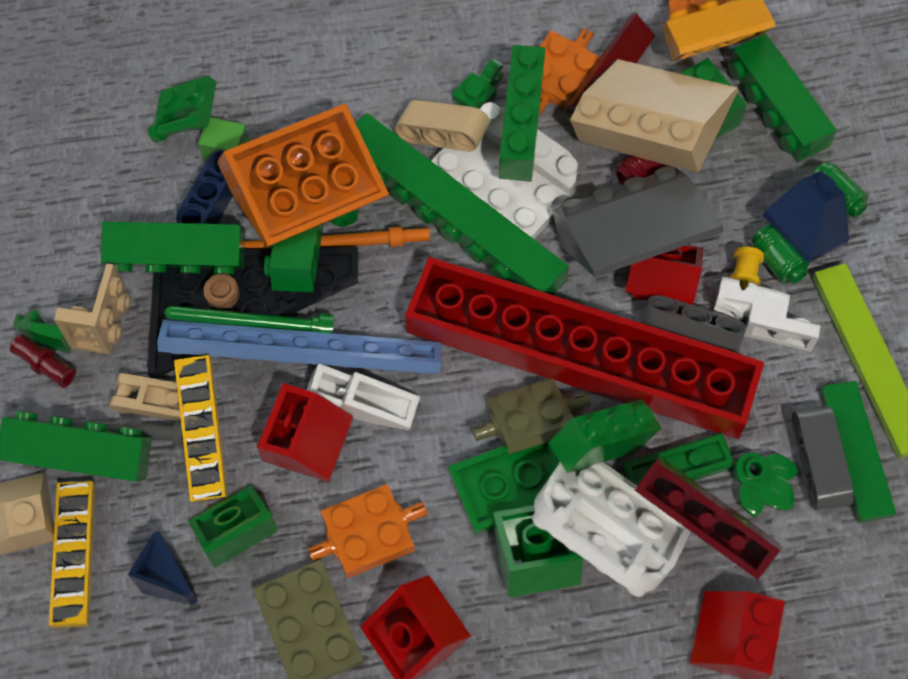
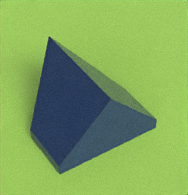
[127,531,199,605]

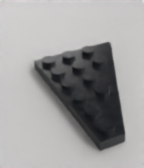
[147,247,359,378]

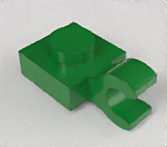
[452,58,504,109]

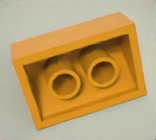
[662,0,776,62]

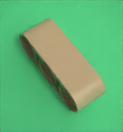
[395,100,490,152]

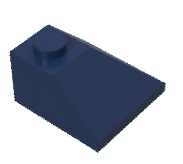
[762,171,850,263]

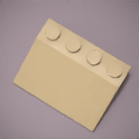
[570,60,738,173]

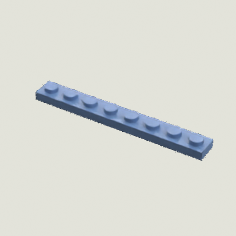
[157,320,441,374]

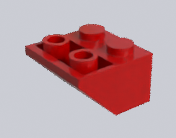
[257,383,353,482]

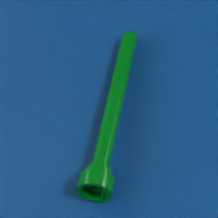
[164,306,333,333]

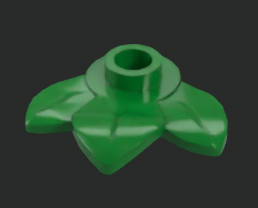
[734,452,798,517]

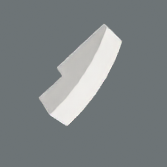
[307,363,420,430]

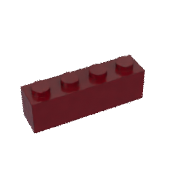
[634,456,780,580]

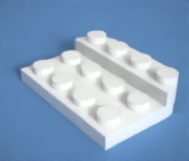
[431,102,578,239]
[532,462,691,597]

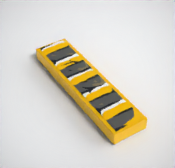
[174,355,228,502]
[49,481,96,628]

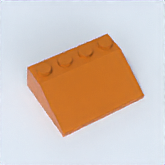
[217,103,389,247]

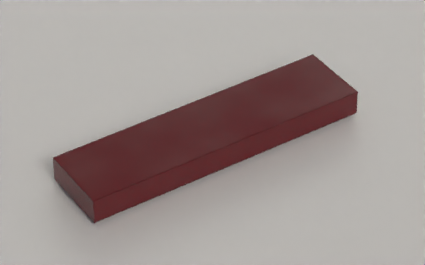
[566,13,655,114]

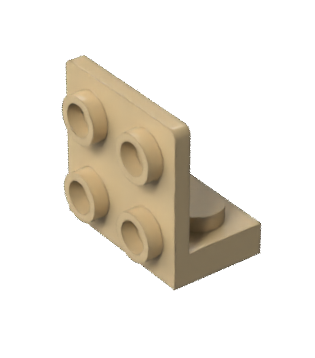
[54,264,130,355]

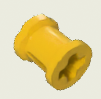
[730,246,764,290]

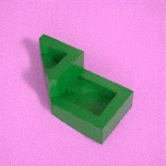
[13,310,71,353]

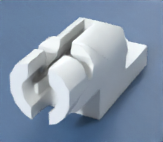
[714,276,821,352]

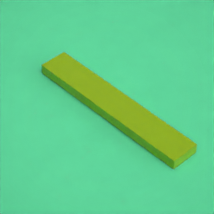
[812,263,908,459]

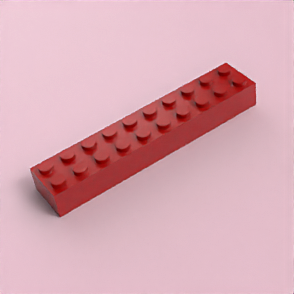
[405,257,765,440]

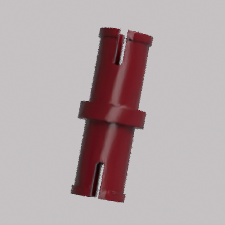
[10,334,76,388]

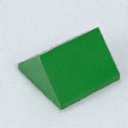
[188,484,278,568]

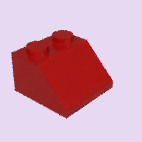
[625,245,704,305]
[360,575,471,679]
[689,591,785,679]

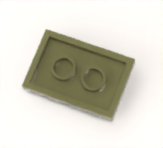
[253,559,364,679]

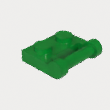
[148,75,217,143]

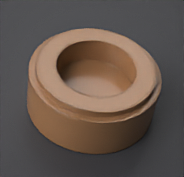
[204,274,240,310]

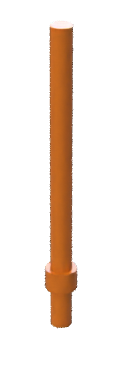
[245,226,430,249]

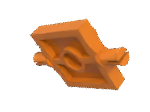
[539,28,600,116]
[307,484,428,579]

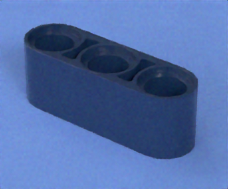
[176,150,233,224]

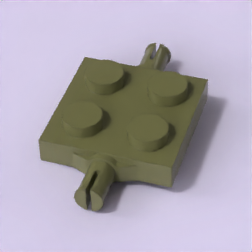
[472,378,591,454]

